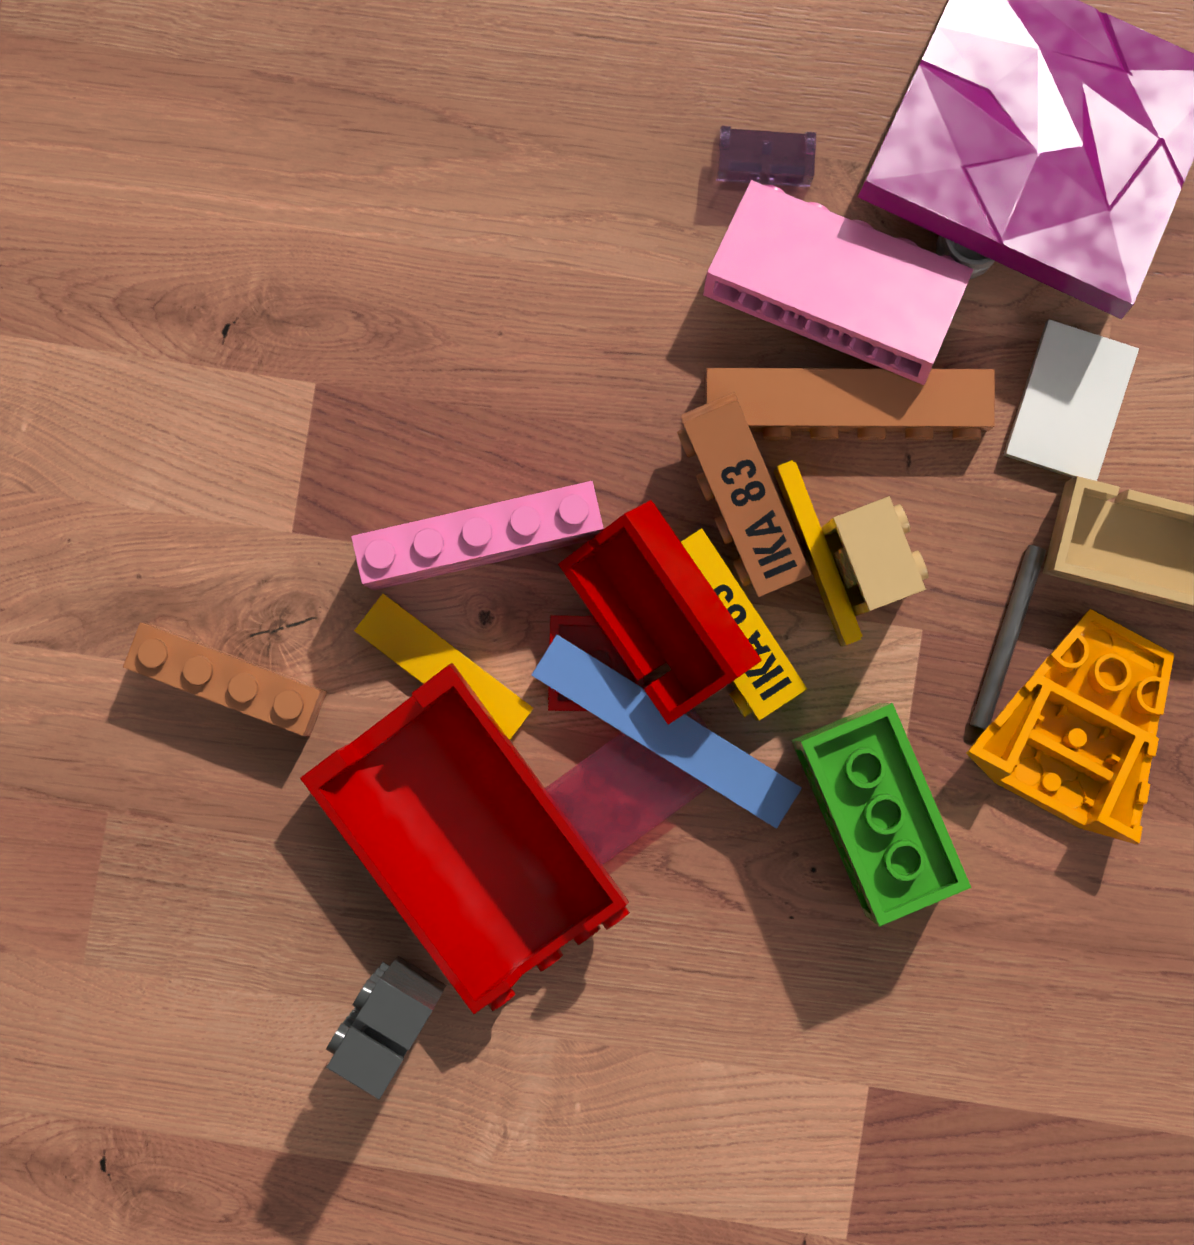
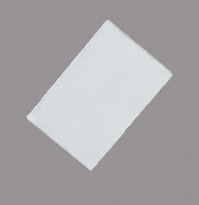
[1003,319,1139,481]

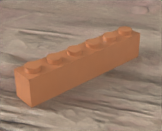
[705,368,995,441]

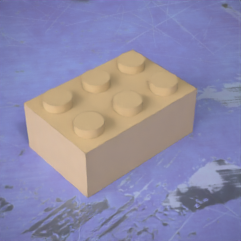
[821,496,928,616]

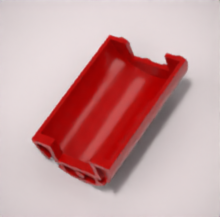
[300,663,630,1014]

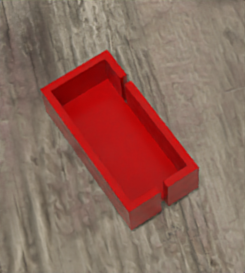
[558,500,762,725]

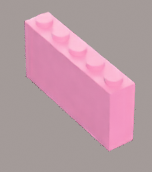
[703,180,974,385]
[351,481,604,590]

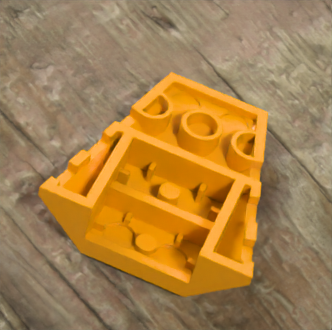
[966,609,1174,845]

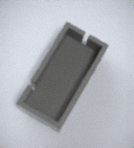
[326,956,446,1100]

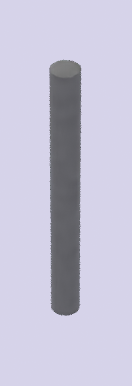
[970,545,1046,730]

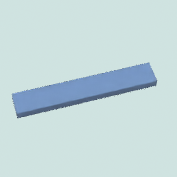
[531,635,802,829]

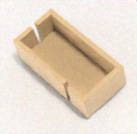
[1043,476,1194,612]

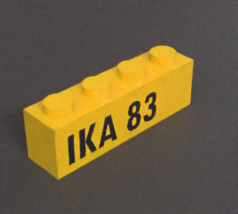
[681,528,807,721]

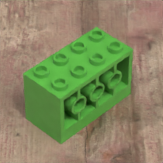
[791,703,972,927]

